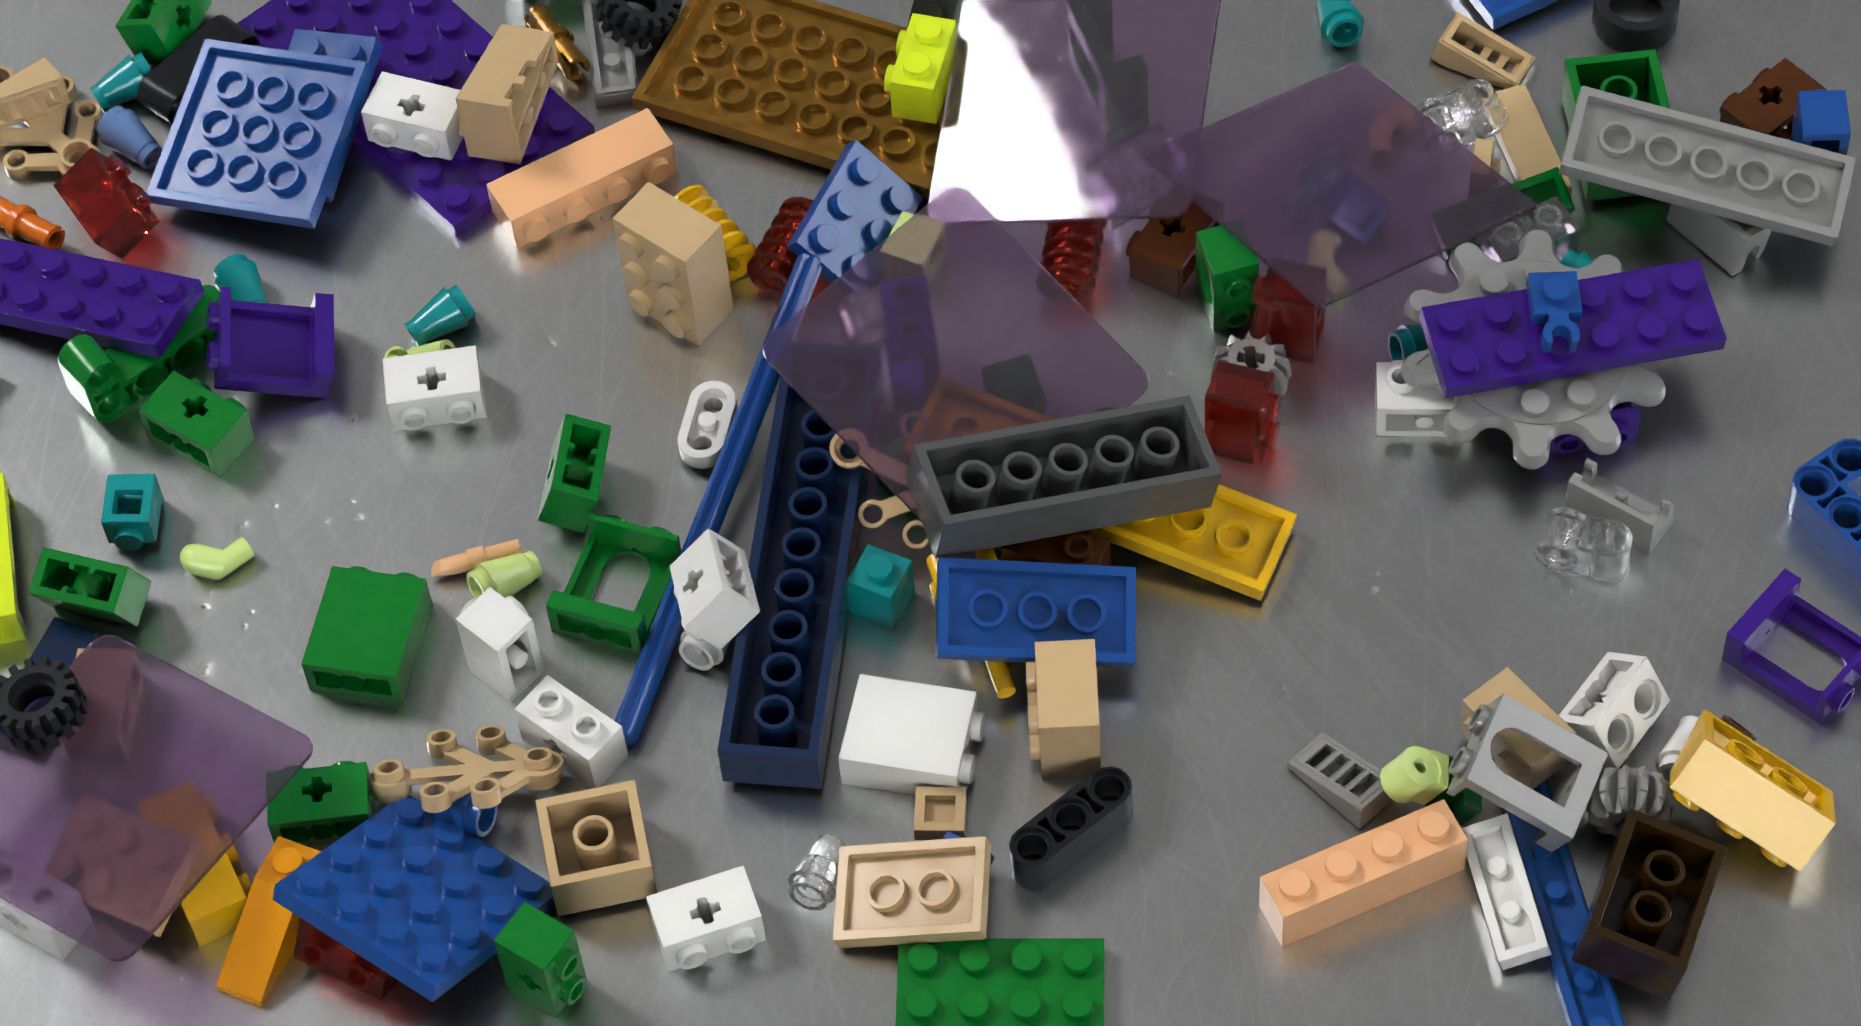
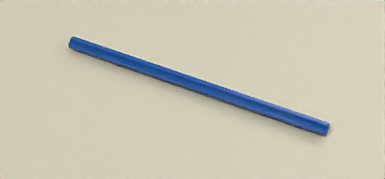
[614,253,822,746]

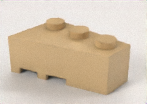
[455,24,559,165]

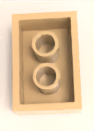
[612,181,734,346]

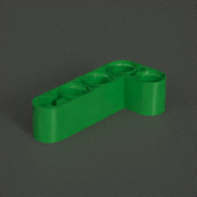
[58,285,219,423]

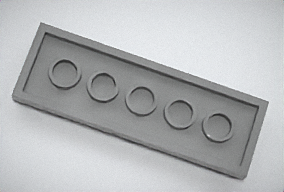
[1558,86,1856,247]

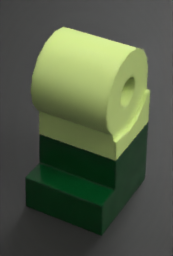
[1380,746,1482,827]

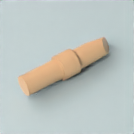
[431,539,522,577]

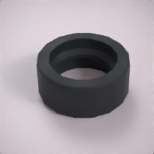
[1592,0,1680,52]

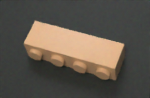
[486,108,678,249]
[1259,799,1468,947]

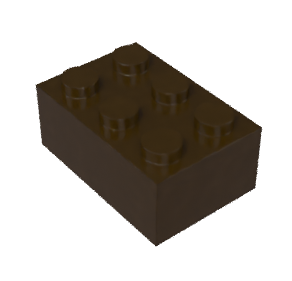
[1571,808,1727,1001]

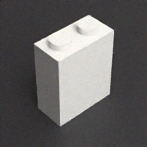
[838,674,986,795]

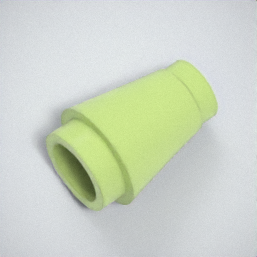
[466,550,542,598]

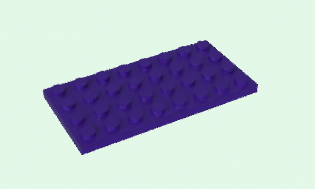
[237,0,595,237]

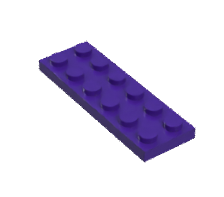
[0,238,205,358]
[1419,259,1727,399]

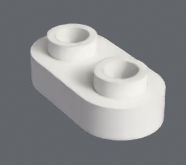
[678,381,738,469]

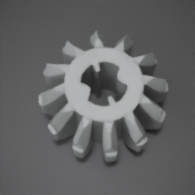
[1210,330,1291,413]
[1586,764,1674,837]

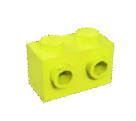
[884,13,959,124]

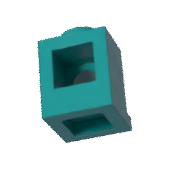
[101,474,165,551]

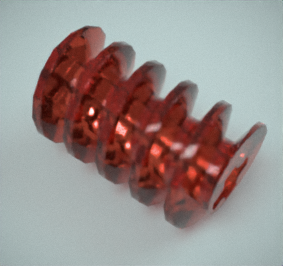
[747,197,814,300]
[1036,199,1107,302]

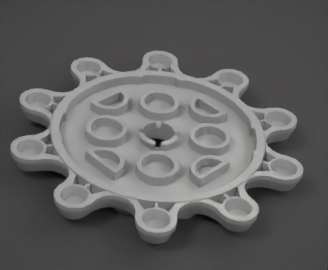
[1401,229,1666,469]

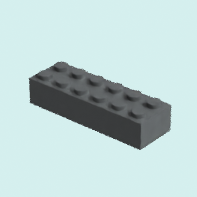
[905,396,1222,559]

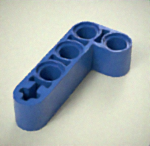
[1787,438,1861,586]

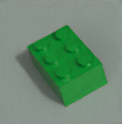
[1561,49,1671,201]

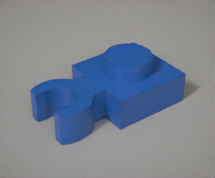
[1526,271,1583,353]

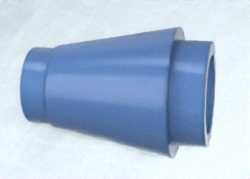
[96,106,163,169]

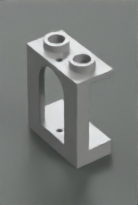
[1447,693,1608,852]

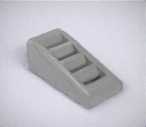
[1287,732,1393,829]

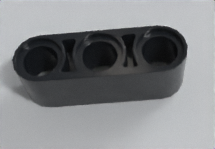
[137,15,260,125]
[1009,766,1133,890]

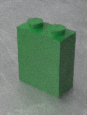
[301,566,433,703]

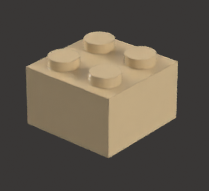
[1026,639,1101,780]
[535,780,657,916]

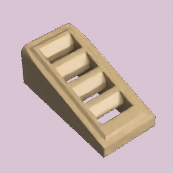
[1429,12,1536,89]
[0,57,71,130]

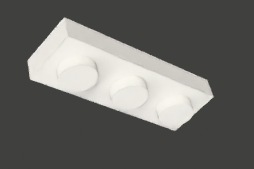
[1462,813,1552,970]

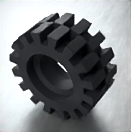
[596,0,682,49]
[0,657,88,752]

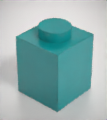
[846,544,915,630]

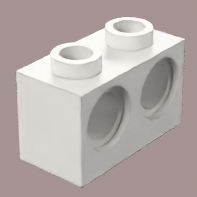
[1559,652,1670,769]

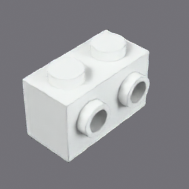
[1375,360,1454,437]
[455,587,545,703]

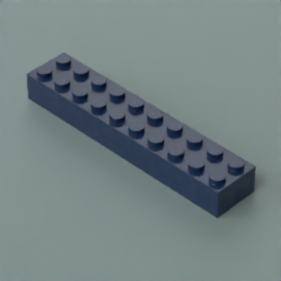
[717,342,884,789]

